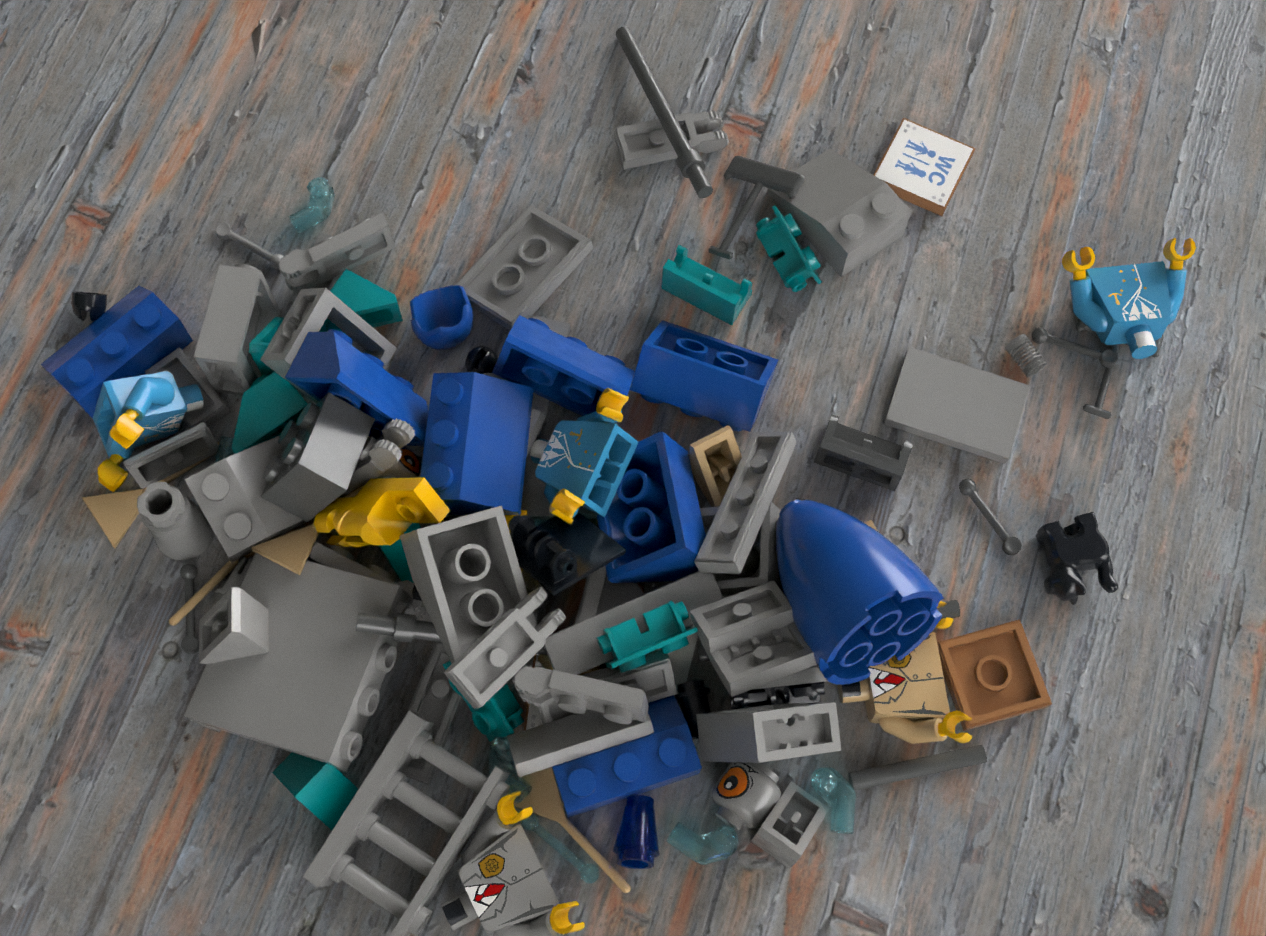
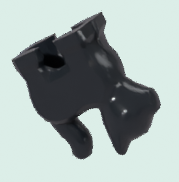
[1036,512,1118,605]

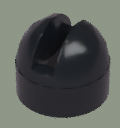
[71,292,107,322]
[465,346,498,374]

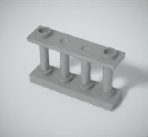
[303,711,510,936]

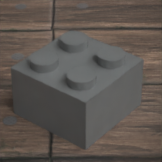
[261,392,375,522]

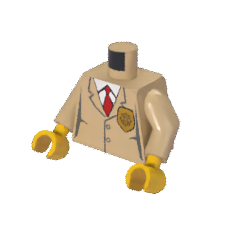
[837,601,972,744]

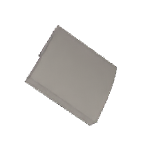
[690,581,817,697]

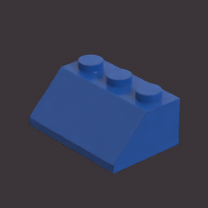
[41,286,193,419]
[492,315,635,416]
[630,320,778,432]
[285,329,428,447]
[420,372,534,515]
[597,431,706,583]
[552,695,702,818]

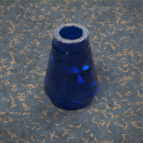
[613,795,660,869]

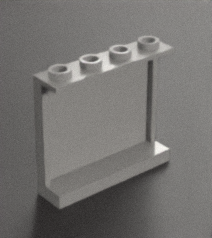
[184,553,414,773]

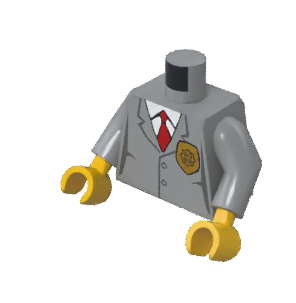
[441,791,585,936]

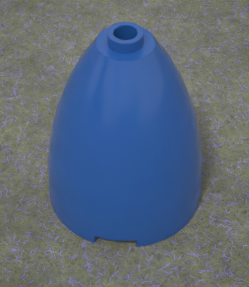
[776,500,944,685]

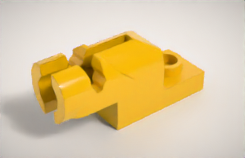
[314,477,450,548]

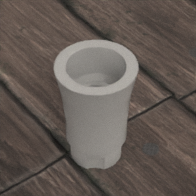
[137,482,215,560]

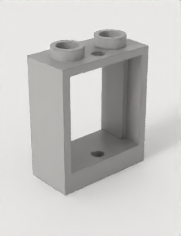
[193,263,279,396]
[260,288,397,403]
[696,702,842,763]

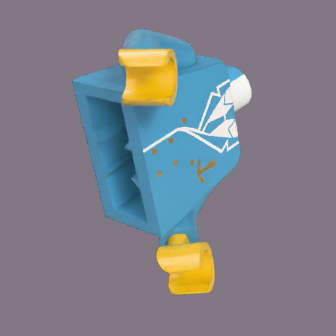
[1062,238,1196,359]
[93,371,204,492]
[530,388,639,525]

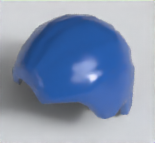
[410,285,473,350]

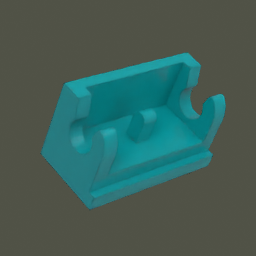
[662,245,752,326]

